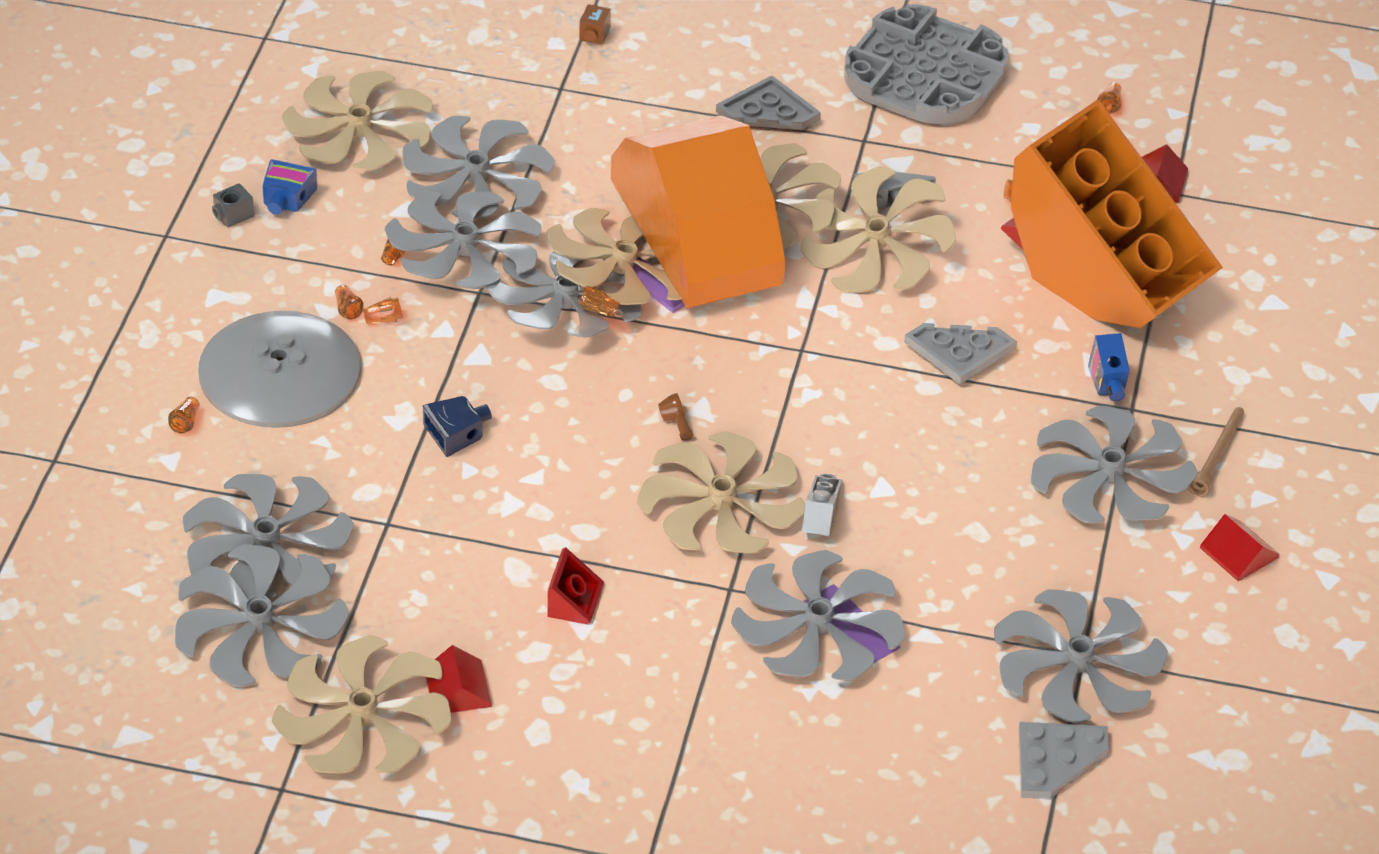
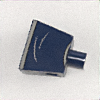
[422,396,492,457]

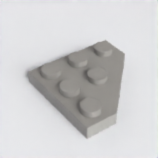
[716,75,821,130]
[904,323,1017,384]
[1018,722,1109,799]

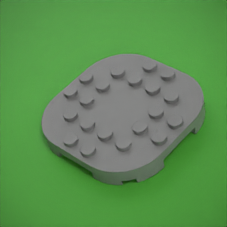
[844,4,1008,124]

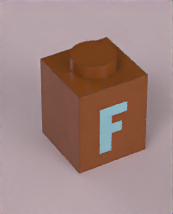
[579,4,611,45]

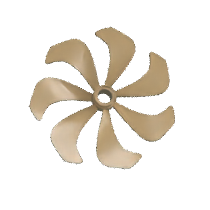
[282,71,433,171]
[760,143,841,250]
[800,166,956,293]
[547,207,681,305]
[637,431,805,553]
[272,635,451,773]

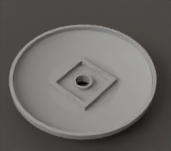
[198,311,360,428]

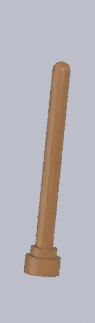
[1188,407,1244,496]

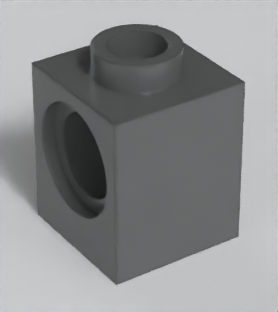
[212,183,254,228]

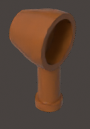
[658,393,694,441]

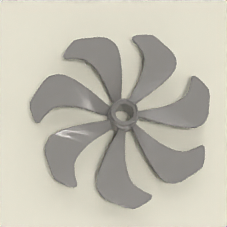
[403,116,555,220]
[385,192,541,290]
[485,251,641,338]
[1031,405,1198,523]
[183,474,354,599]
[175,544,349,687]
[731,550,905,681]
[994,589,1168,723]

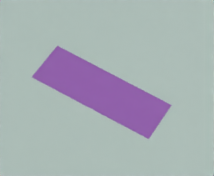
[804,584,901,663]

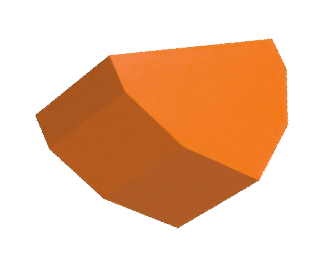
[1011,99,1223,328]
[611,115,785,308]

